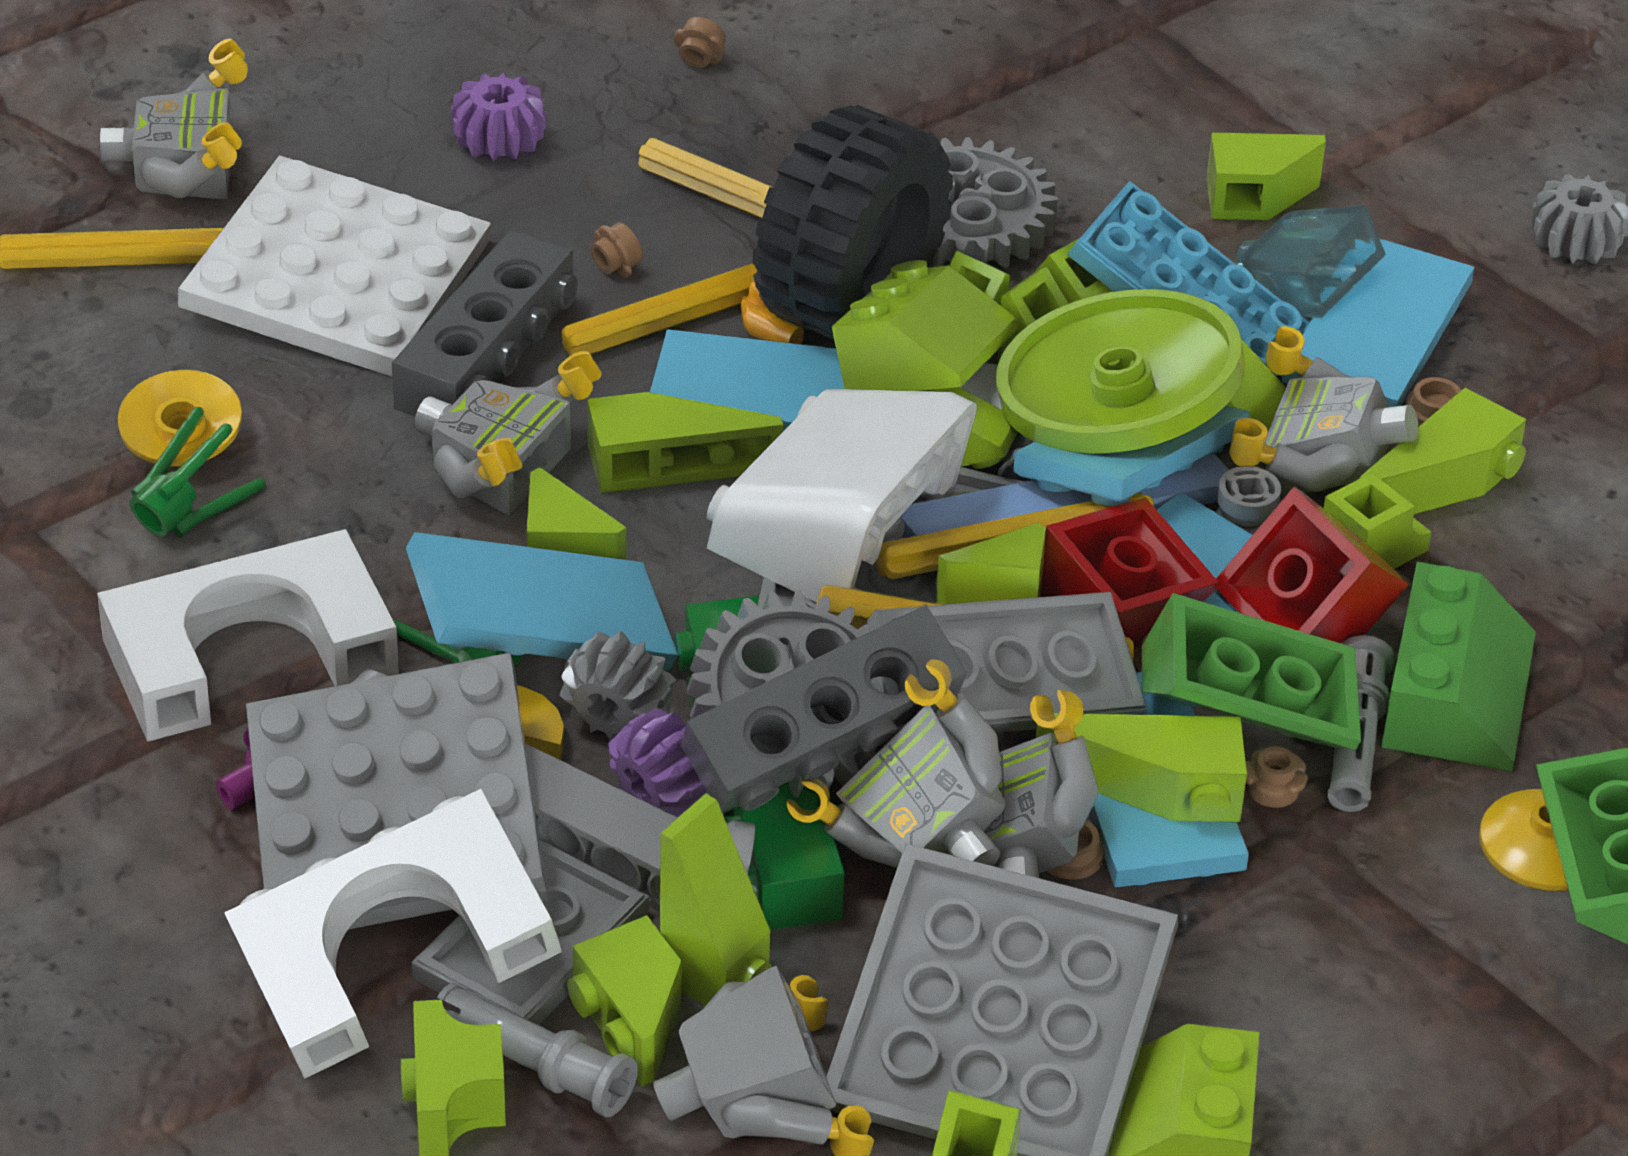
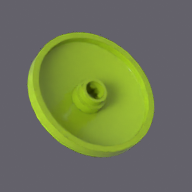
[996,289,1245,454]

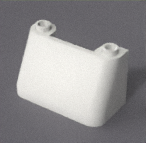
[707,389,977,602]

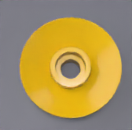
[118,370,242,467]
[1479,789,1568,891]

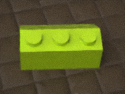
[832,260,1018,391]

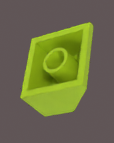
[1108,1023,1260,1156]

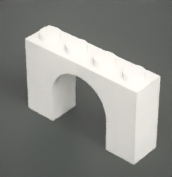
[97,529,399,742]
[224,789,562,1079]

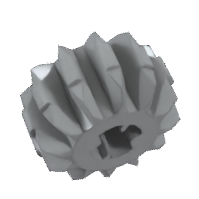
[1530,174,1628,265]
[559,631,676,741]

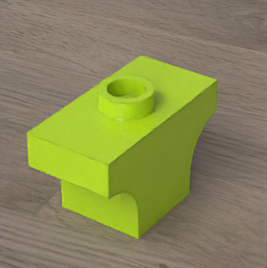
[1323,472,1432,569]
[401,1000,506,1156]

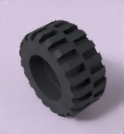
[752,105,953,340]

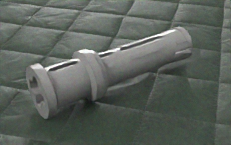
[1327,635,1395,812]
[437,983,638,1117]

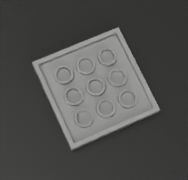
[246,653,547,930]
[826,844,1178,1156]

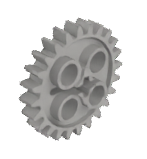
[933,137,1058,268]
[687,590,888,798]

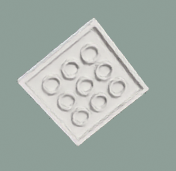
[178,155,491,377]

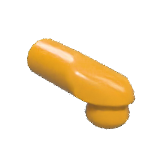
[740,281,804,344]

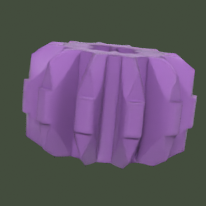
[451,72,547,161]
[608,708,709,818]

